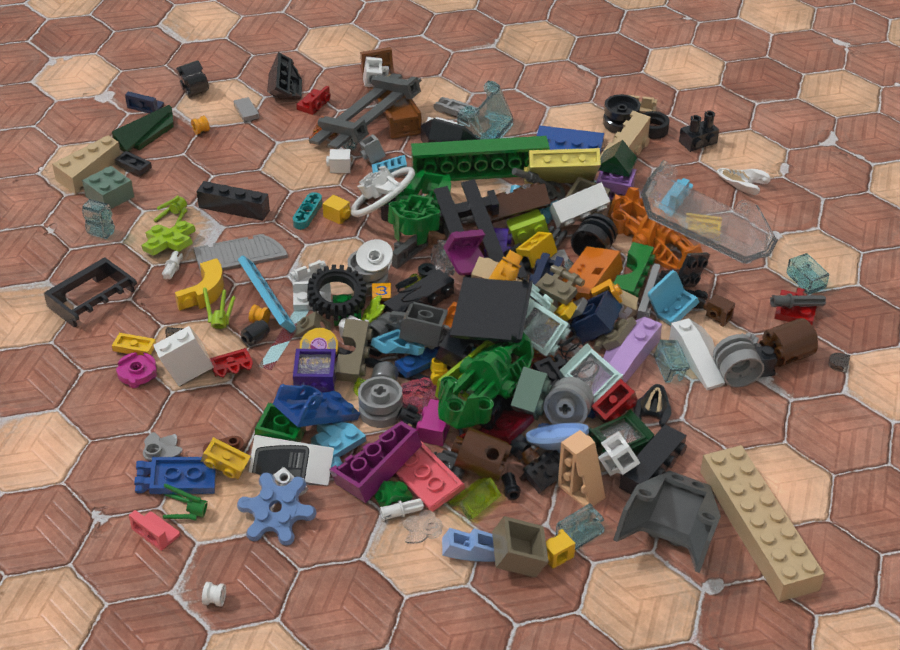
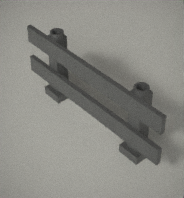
[309,73,422,149]

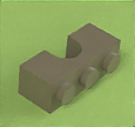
[335,319,373,383]

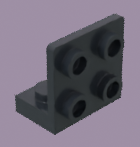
[659,252,710,287]

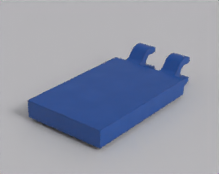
[134,457,216,494]

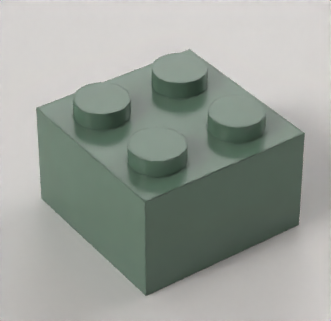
[82,166,134,212]
[511,367,552,420]

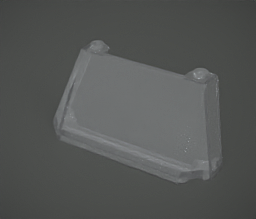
[640,160,778,264]

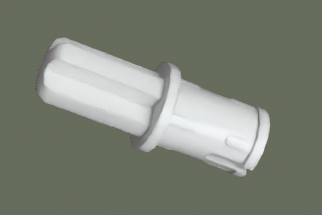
[162,251,183,280]
[380,498,424,521]

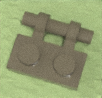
[535,265,585,305]
[593,317,637,352]

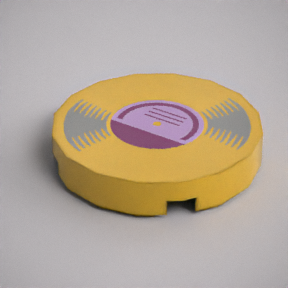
[300,328,339,364]

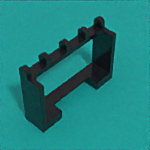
[44,257,137,327]

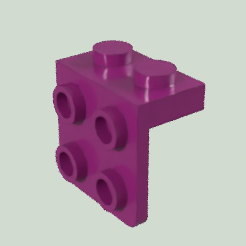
[443,229,485,276]

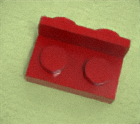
[296,86,331,115]

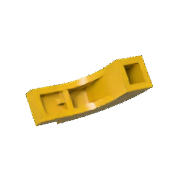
[175,258,224,311]

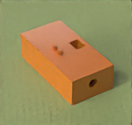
[557,246,623,307]

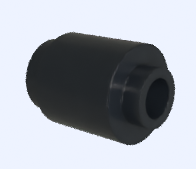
[241,320,270,346]

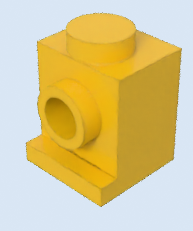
[546,529,575,569]

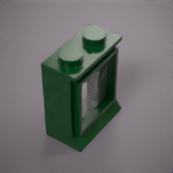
[588,409,654,456]

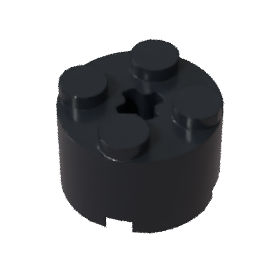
[176,60,209,97]

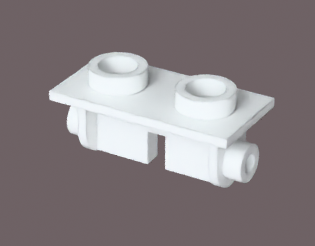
[288,260,326,284]

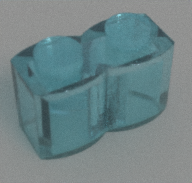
[82,199,115,239]

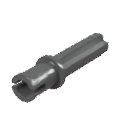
[770,293,826,309]

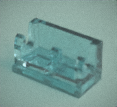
[654,340,690,383]
[556,503,605,550]

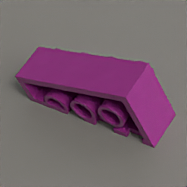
[329,421,422,503]

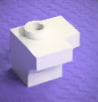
[363,57,389,87]
[598,431,640,476]

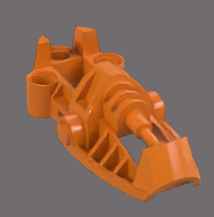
[607,187,703,270]

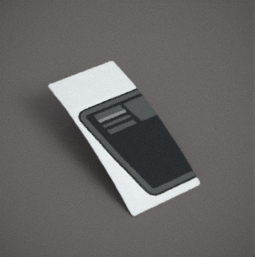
[249,435,334,485]

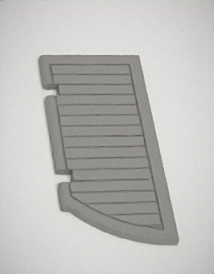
[193,234,288,272]

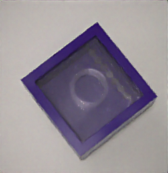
[293,349,337,394]

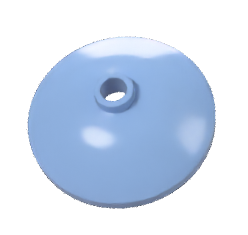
[526,423,589,453]

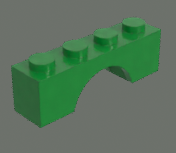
[614,242,656,298]

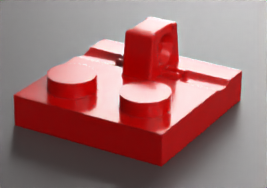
[774,288,817,325]

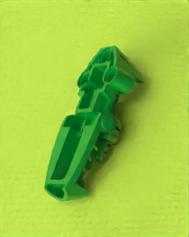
[388,170,451,245]
[438,332,534,429]

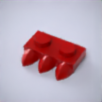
[210,348,253,378]

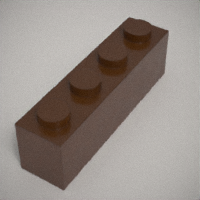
[488,182,551,223]

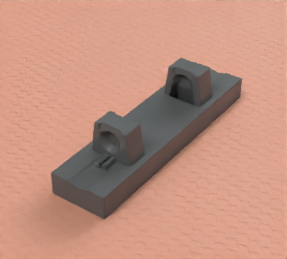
[392,221,444,269]

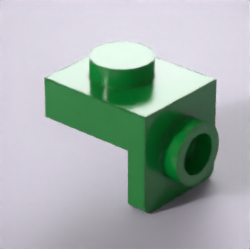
[375,481,413,507]

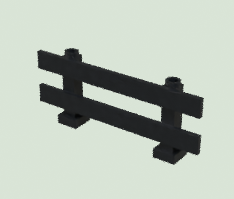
[434,179,527,280]

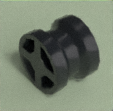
[418,263,436,281]

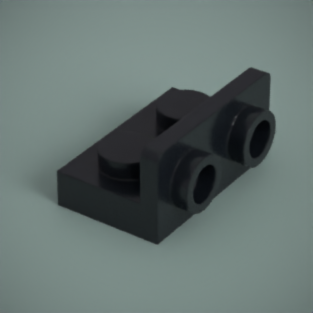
[519,450,560,494]

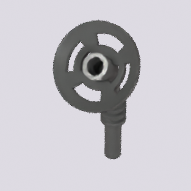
[512,168,565,202]

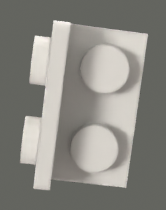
[293,281,331,311]

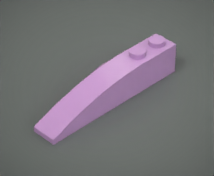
[591,317,662,395]

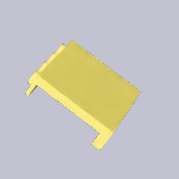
[524,148,601,184]

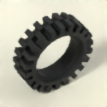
[307,265,367,321]

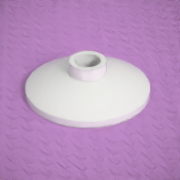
[356,239,393,272]

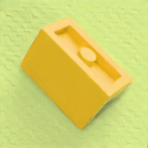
[516,231,557,269]

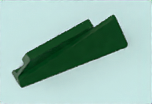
[112,105,174,152]

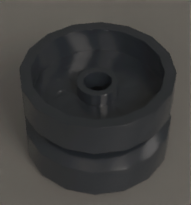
[603,94,641,133]

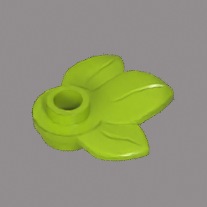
[361,295,385,324]

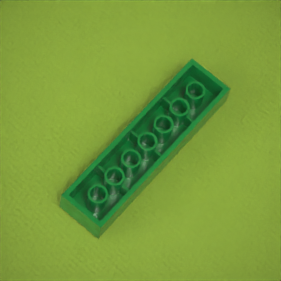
[411,136,550,181]

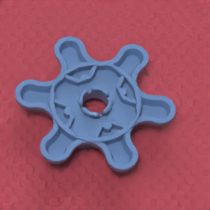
[237,473,317,546]

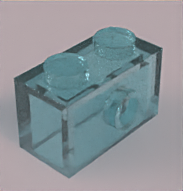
[786,253,830,295]

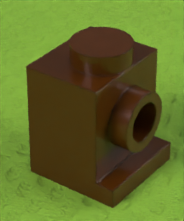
[703,294,735,327]

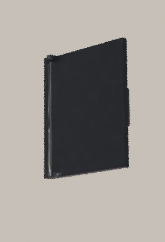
[450,277,533,343]

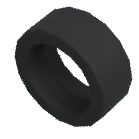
[642,111,670,139]

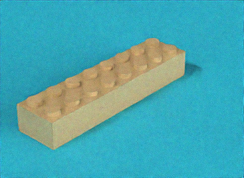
[700,445,824,602]

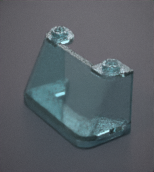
[457,81,514,139]

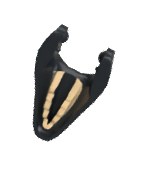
[633,384,671,428]

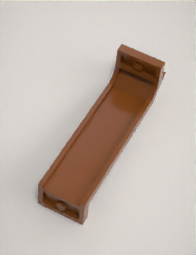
[360,47,422,139]

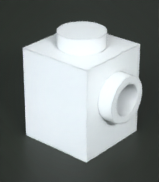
[326,149,351,173]

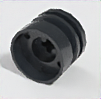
[571,213,618,256]

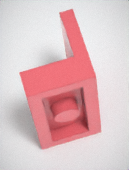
[129,510,180,551]

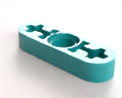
[293,192,322,230]

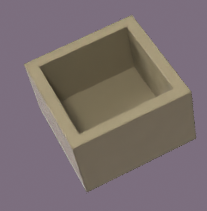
[492,516,548,578]

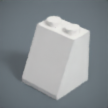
[154,326,214,386]

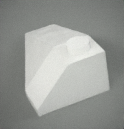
[669,318,725,390]

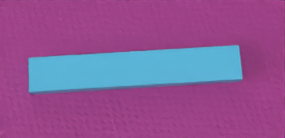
[238,255,296,333]

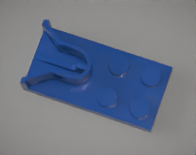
[273,384,360,427]

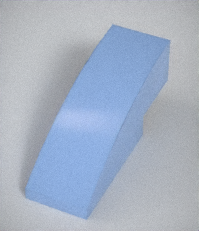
[442,528,495,562]

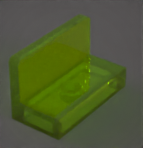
[449,477,501,520]

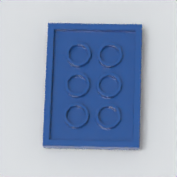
[537,125,604,154]

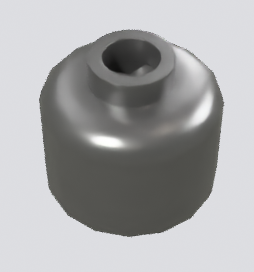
[372,361,399,381]

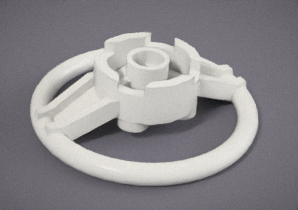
[351,166,415,217]

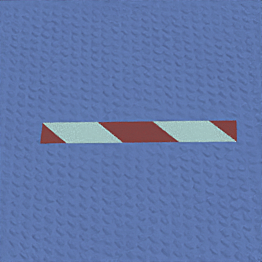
[258,310,309,370]

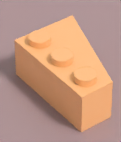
[558,430,606,510]

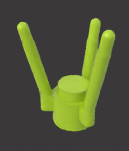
[154,195,188,225]
[203,287,235,329]

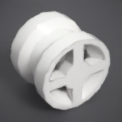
[202,582,226,607]

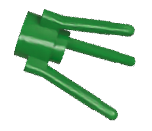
[163,484,208,521]

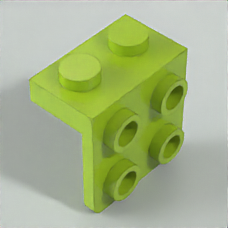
[506,209,549,244]

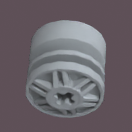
[713,334,764,387]

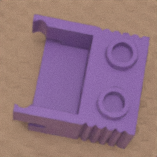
[596,169,636,201]

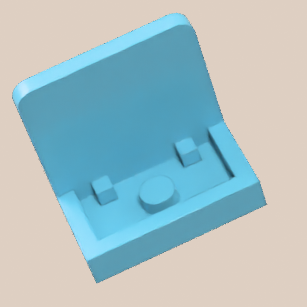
[648,270,699,326]

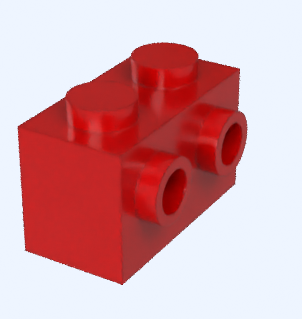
[591,379,638,423]

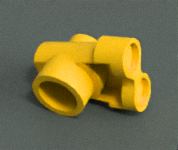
[430,357,449,386]

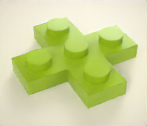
[141,221,196,256]

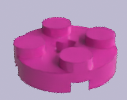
[116,353,157,388]

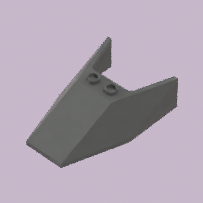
[613,470,721,573]

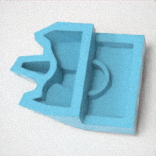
[371,329,425,356]
[311,422,366,457]

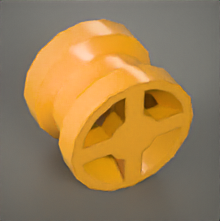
[191,115,210,135]
[248,304,271,324]

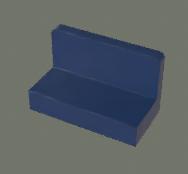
[125,91,164,114]

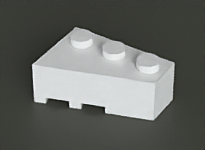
[549,182,610,228]

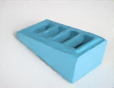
[372,155,407,175]

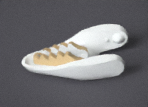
[717,168,771,195]

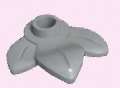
[143,432,183,462]

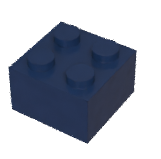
[570,290,622,343]

